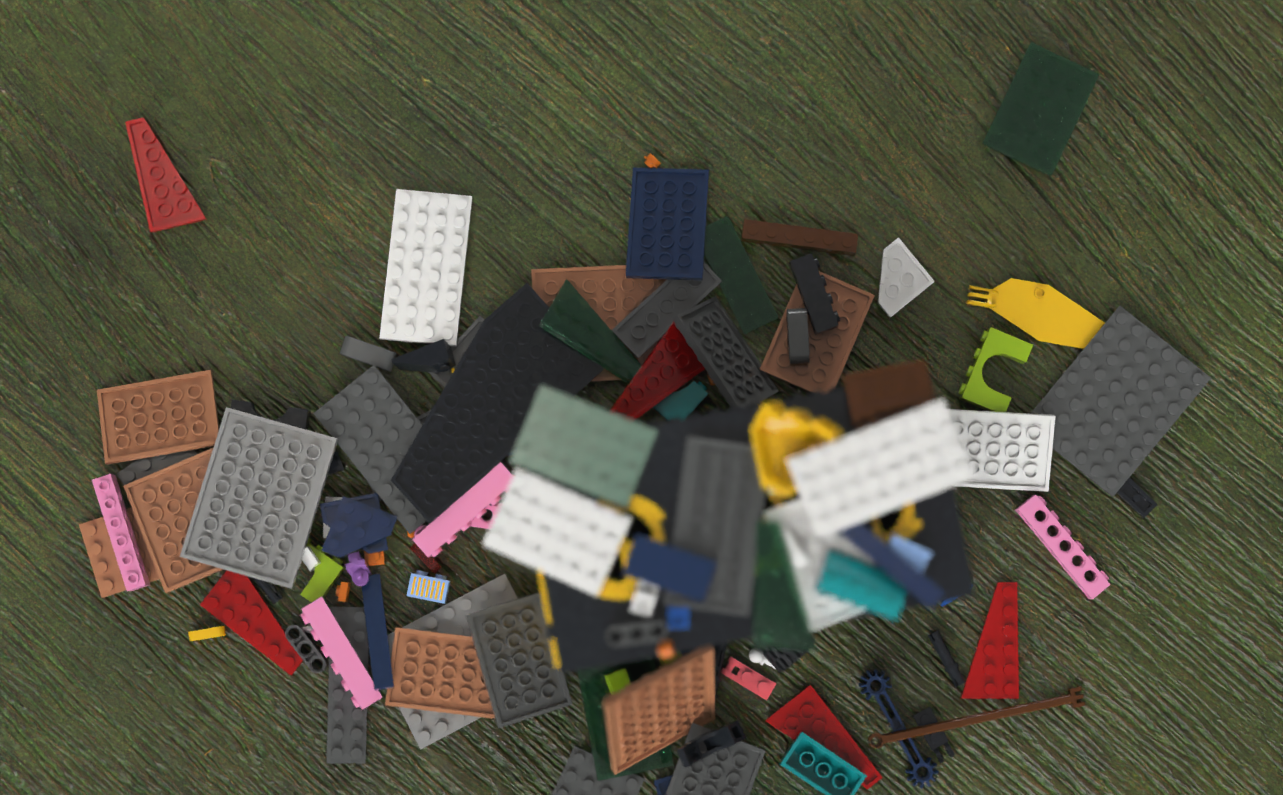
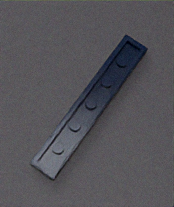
[838,523,945,609]
[362,574,394,691]

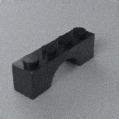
[231,400,311,430]

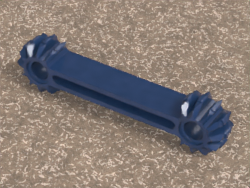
[858,669,939,789]

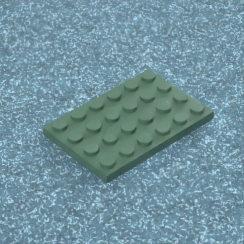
[509,385,658,509]

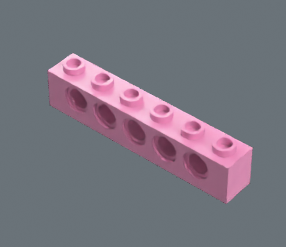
[92,474,150,591]
[1015,495,1110,599]

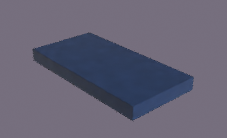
[623,534,717,602]

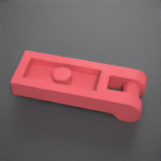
[721,656,776,700]

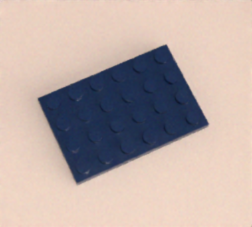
[626,168,709,281]

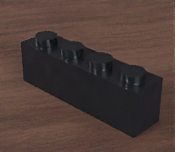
[789,253,840,335]

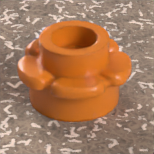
[644,153,661,168]
[657,639,675,660]

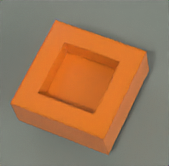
[364,551,385,566]
[336,582,351,602]

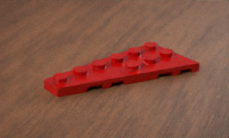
[125,117,207,233]
[610,321,705,421]
[200,570,303,676]
[960,582,1019,699]
[765,685,883,790]

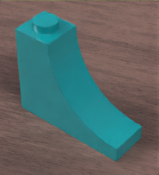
[653,381,708,420]

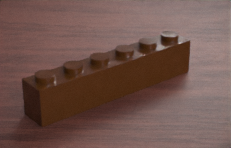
[741,219,858,256]

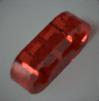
[410,543,442,573]

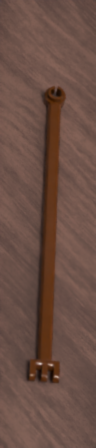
[868,686,1086,749]

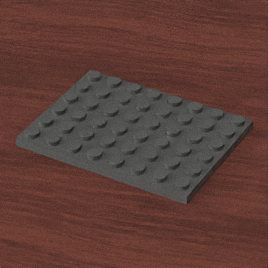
[1030,306,1211,497]

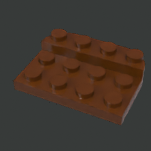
[843,359,935,431]

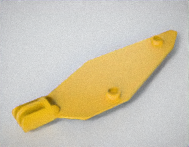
[966,278,1105,349]

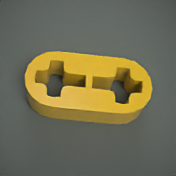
[188,626,226,641]

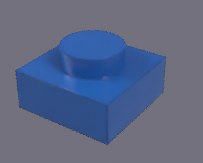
[668,607,689,629]

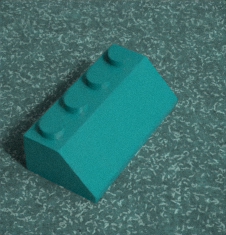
[814,549,907,621]
[779,732,867,795]

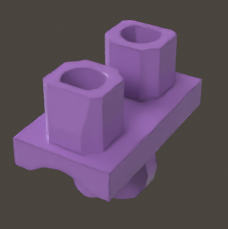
[345,552,372,586]

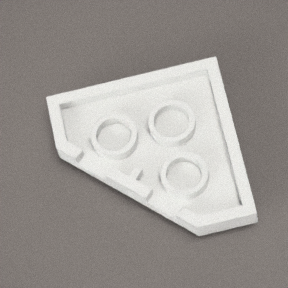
[878,237,935,318]

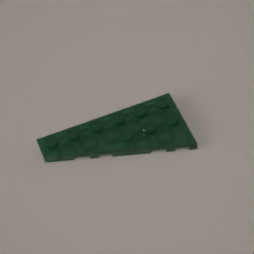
[539,279,642,384]
[753,521,817,651]

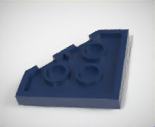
[320,493,388,554]
[321,496,397,558]

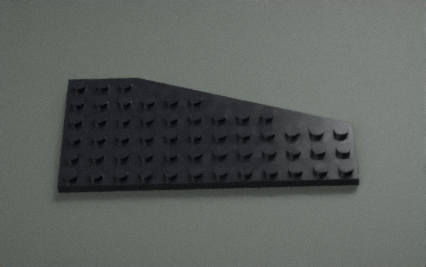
[391,283,604,524]

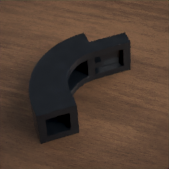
[677,720,746,768]

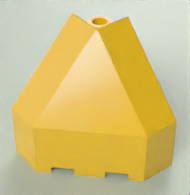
[750,401,844,498]

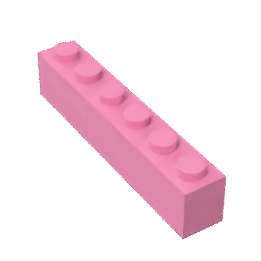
[412,462,513,557]
[300,597,382,710]

